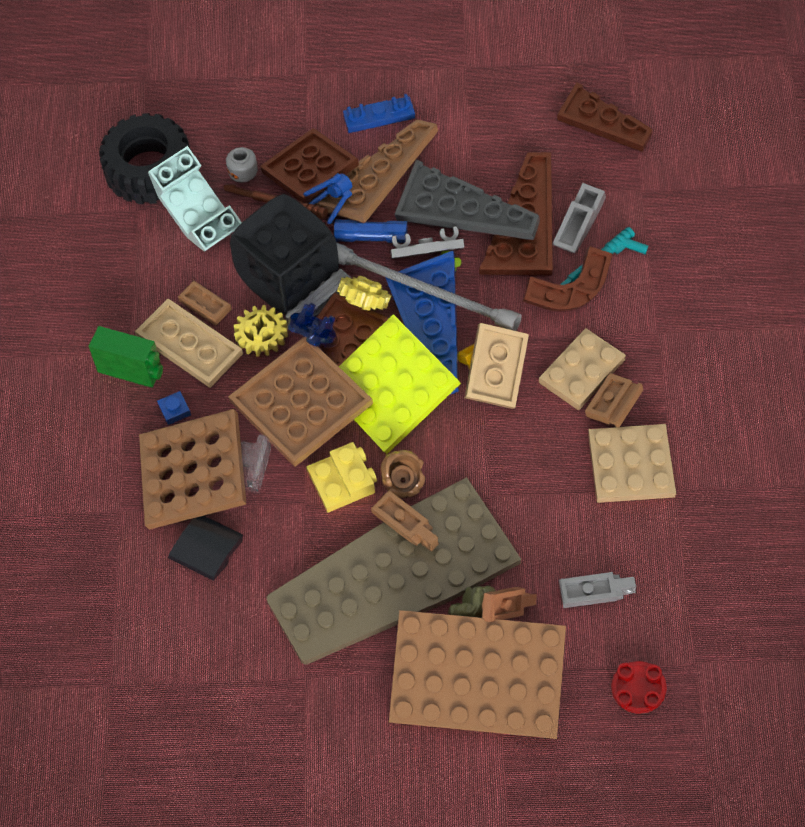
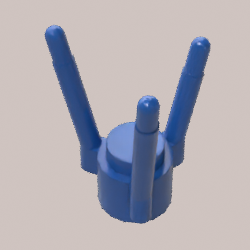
[303,173,353,224]

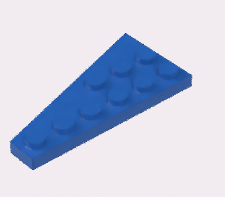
[385,251,459,395]

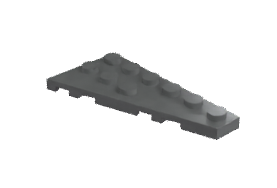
[395,160,540,240]

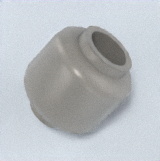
[226,147,258,182]

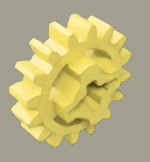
[337,276,391,311]
[234,305,288,357]

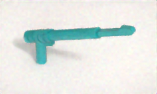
[560,227,649,285]

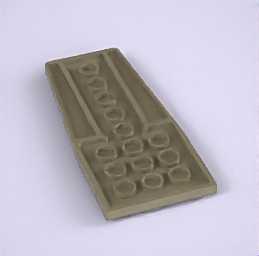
[267,477,521,664]

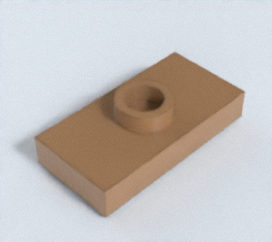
[178,281,232,326]

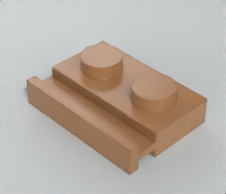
[585,373,643,428]

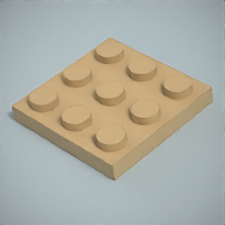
[588,424,676,503]

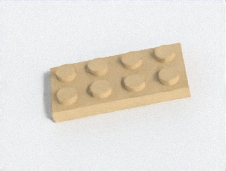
[135,299,243,388]

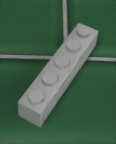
[285,269,351,333]

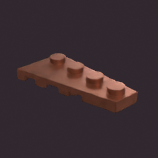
[557,82,653,152]

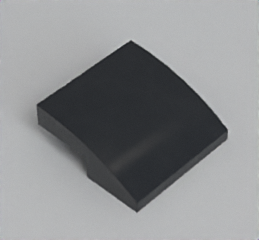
[168,516,243,581]

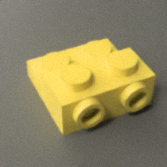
[306,442,377,513]

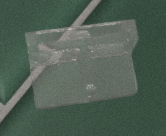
[241,435,271,493]

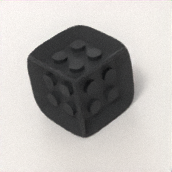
[230,194,339,315]

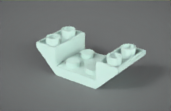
[148,146,242,252]

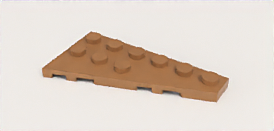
[308,119,438,223]

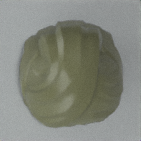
[448,586,496,618]

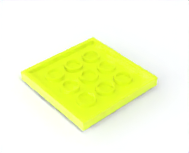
[339,314,461,454]

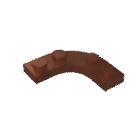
[522,246,612,311]

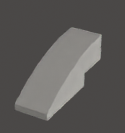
[552,183,606,254]

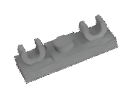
[390,227,464,259]

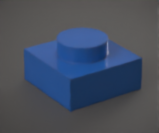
[157,391,191,425]

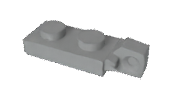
[559,572,636,608]

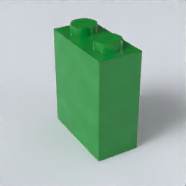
[89,326,163,388]

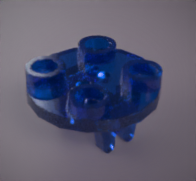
[287,302,336,346]

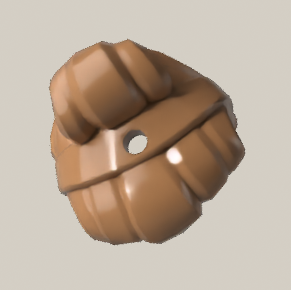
[381,450,425,498]

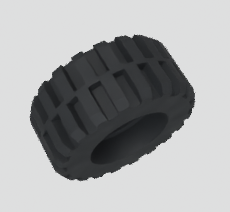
[99,113,190,204]

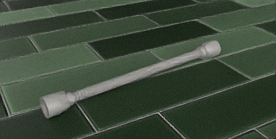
[336,242,522,331]

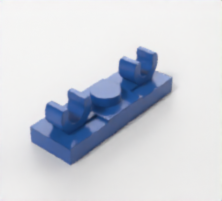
[343,94,415,133]

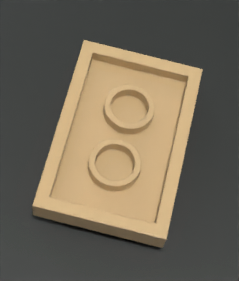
[464,323,529,409]
[539,328,626,410]

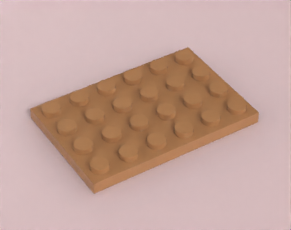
[389,610,566,739]

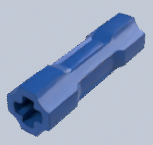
[334,220,407,243]

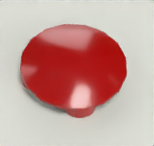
[611,661,667,714]

